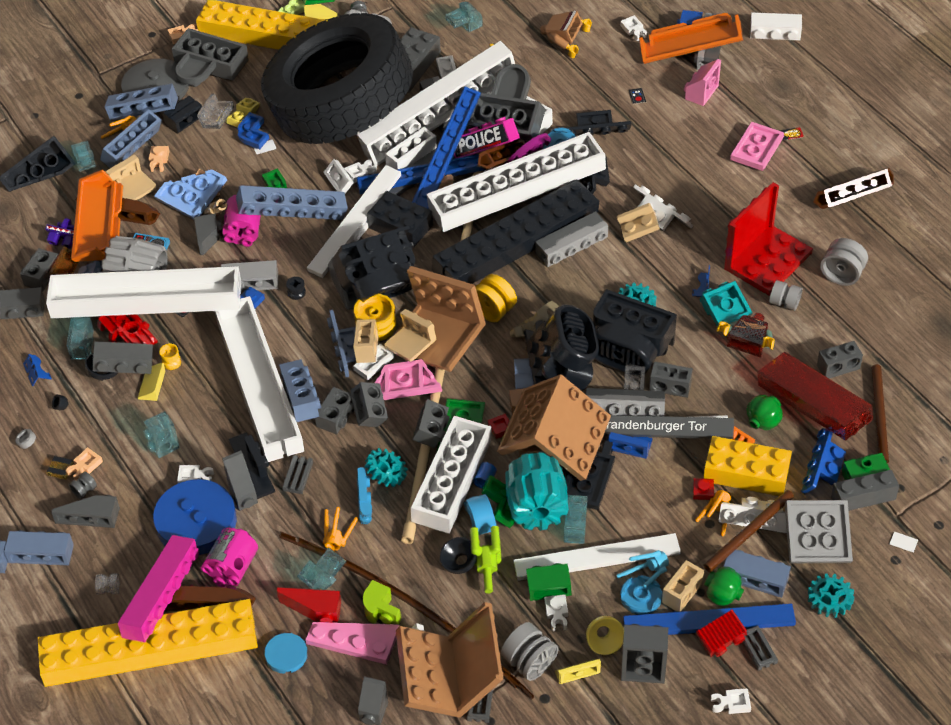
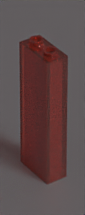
[757,351,873,441]

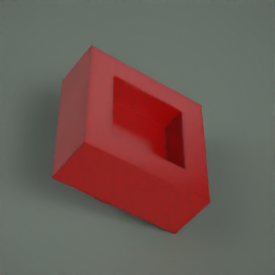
[487,414,510,439]
[693,478,714,500]

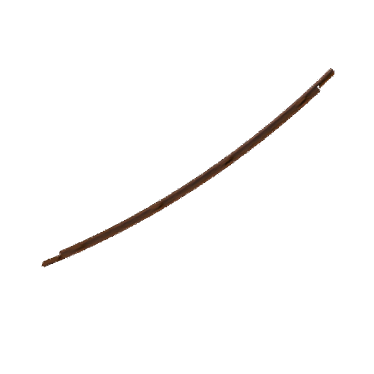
[279,531,534,700]

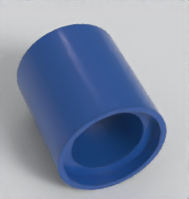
[473,462,497,489]

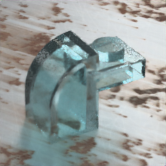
[445,2,483,32]
[71,141,96,172]
[297,548,346,590]

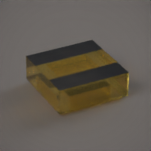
[47,456,74,479]

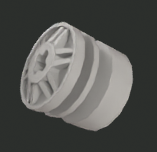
[501,622,559,681]

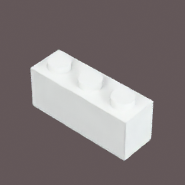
[750,13,802,40]
[385,127,436,170]

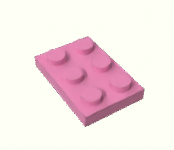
[730,122,784,171]

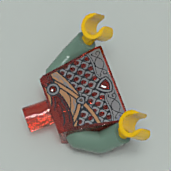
[716,313,775,358]

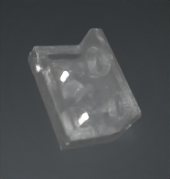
[197,93,235,129]

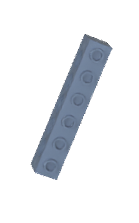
[236,185,348,220]

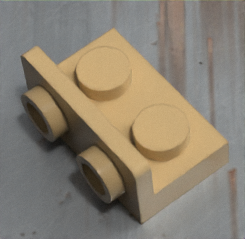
[617,203,660,242]

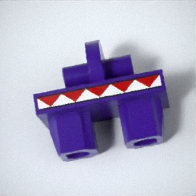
[45,218,74,249]

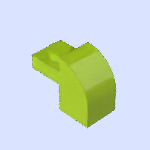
[363,580,401,625]

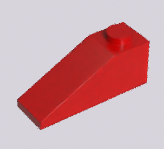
[277,587,341,623]

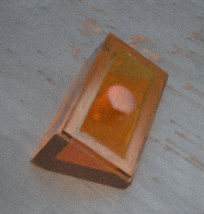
[50,247,79,275]

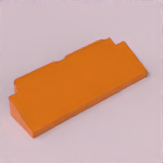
[639,13,743,64]
[71,169,123,262]

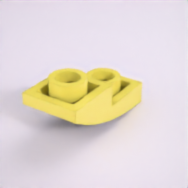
[227,97,260,128]

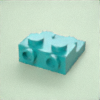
[699,281,753,327]

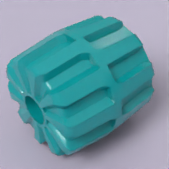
[505,452,569,531]

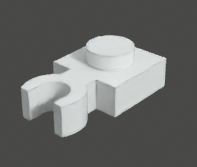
[620,15,647,41]
[344,159,377,183]
[177,465,214,483]
[544,595,568,631]
[711,688,751,714]

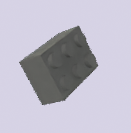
[621,624,668,684]

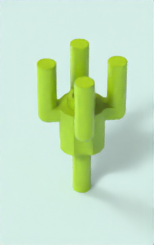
[470,526,501,594]

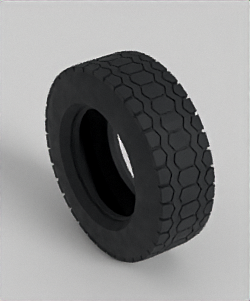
[261,13,413,144]

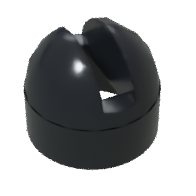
[52,394,69,411]

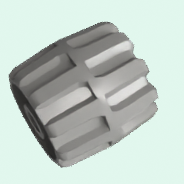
[101,236,168,273]

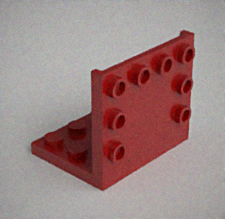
[724,182,813,296]

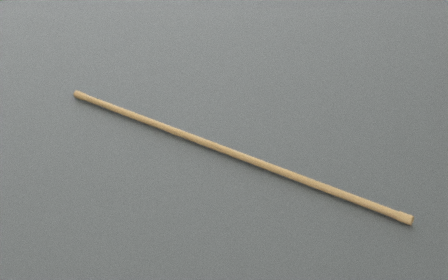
[401,149,488,544]

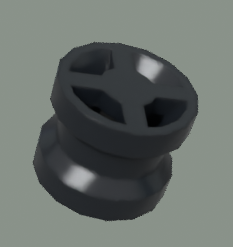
[286,277,306,300]

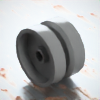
[820,238,868,286]

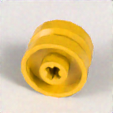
[475,274,517,322]
[354,294,397,342]

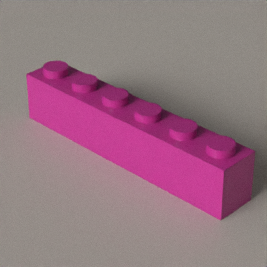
[118,535,199,642]

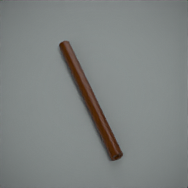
[871,364,889,463]
[703,490,794,572]

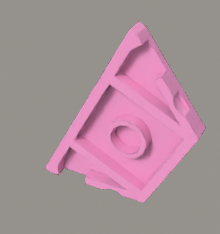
[375,359,442,400]

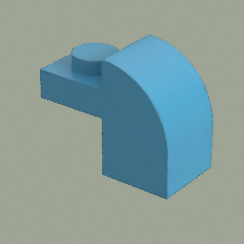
[464,494,496,535]

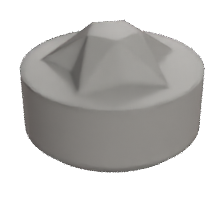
[15,429,36,449]

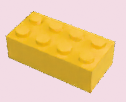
[704,436,792,496]

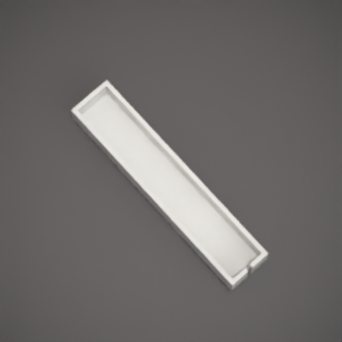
[46,266,241,318]
[215,296,304,462]

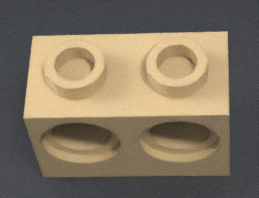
[353,319,379,363]
[662,560,704,612]

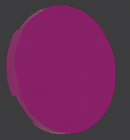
[506,133,551,163]

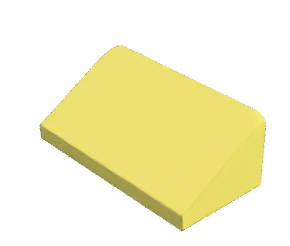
[138,363,165,401]
[555,659,601,684]

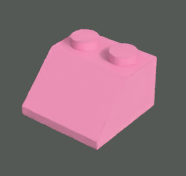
[684,59,721,106]

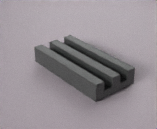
[283,455,313,494]
[742,626,778,671]
[467,689,493,723]

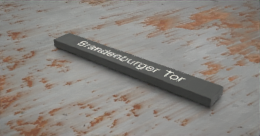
[603,415,734,439]

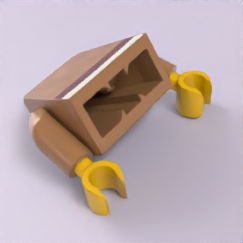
[540,10,592,58]

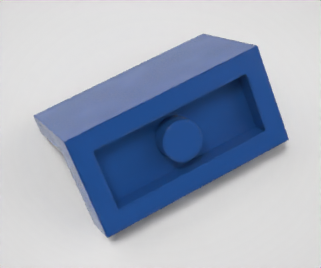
[608,432,653,459]

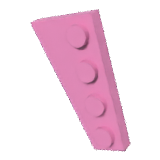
[306,622,400,665]

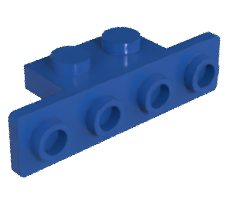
[801,424,846,494]

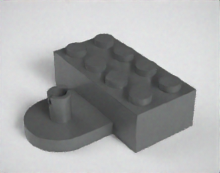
[401,27,441,93]
[172,28,249,87]
[467,64,546,141]

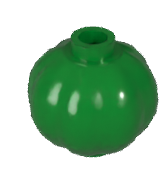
[746,395,783,430]
[704,567,744,606]

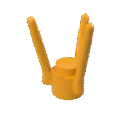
[101,115,136,139]
[695,490,731,536]
[323,507,358,550]

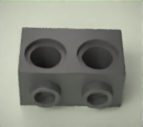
[20,248,61,291]
[817,341,863,380]
[650,361,693,398]
[350,382,388,427]
[315,387,355,434]
[413,399,450,448]

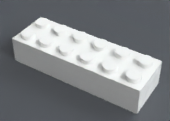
[411,416,491,534]

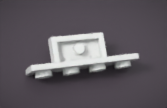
[633,184,693,231]
[719,497,787,533]

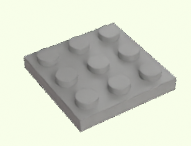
[785,500,853,563]

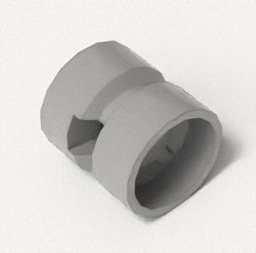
[769,280,803,311]

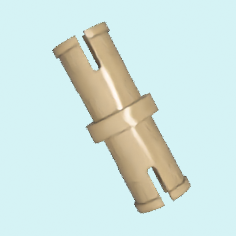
[204,199,227,216]

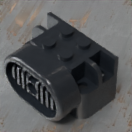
[331,225,415,302]
[593,289,677,375]
[524,305,599,392]

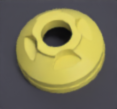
[586,616,624,655]

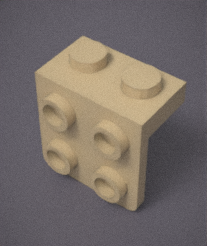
[105,155,156,200]
[384,309,437,362]

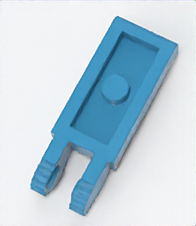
[357,467,372,525]

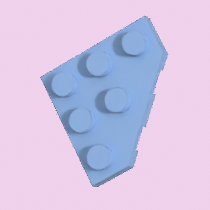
[154,169,227,220]

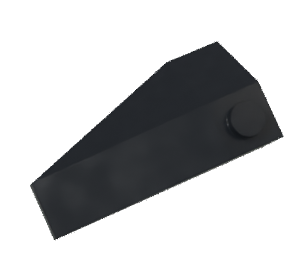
[0,136,76,192]

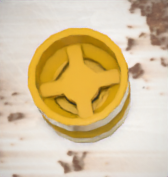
[159,343,181,370]

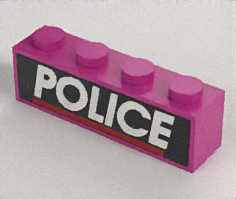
[454,117,520,158]

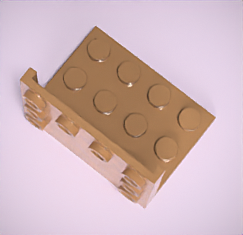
[396,266,486,372]
[497,374,611,481]
[396,602,503,718]

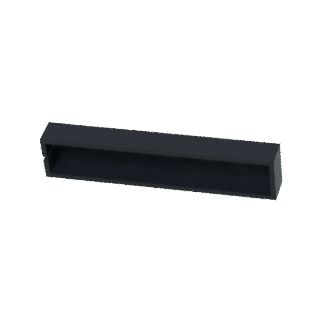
[432,179,600,284]

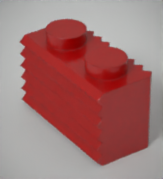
[696,609,747,657]

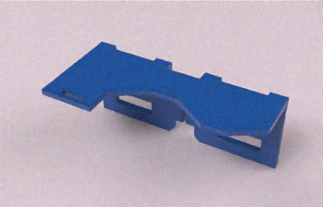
[692,265,710,297]
[23,354,52,386]

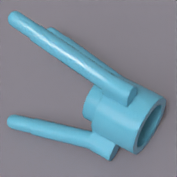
[616,550,669,587]

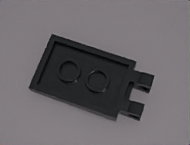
[566,441,615,510]

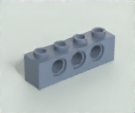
[104,84,178,121]
[100,109,162,168]
[279,359,321,422]

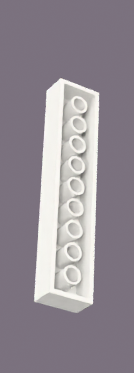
[357,41,515,166]
[427,132,606,232]

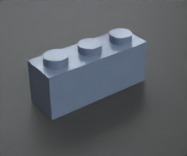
[4,530,74,565]
[723,550,791,598]

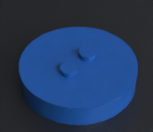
[153,479,237,555]

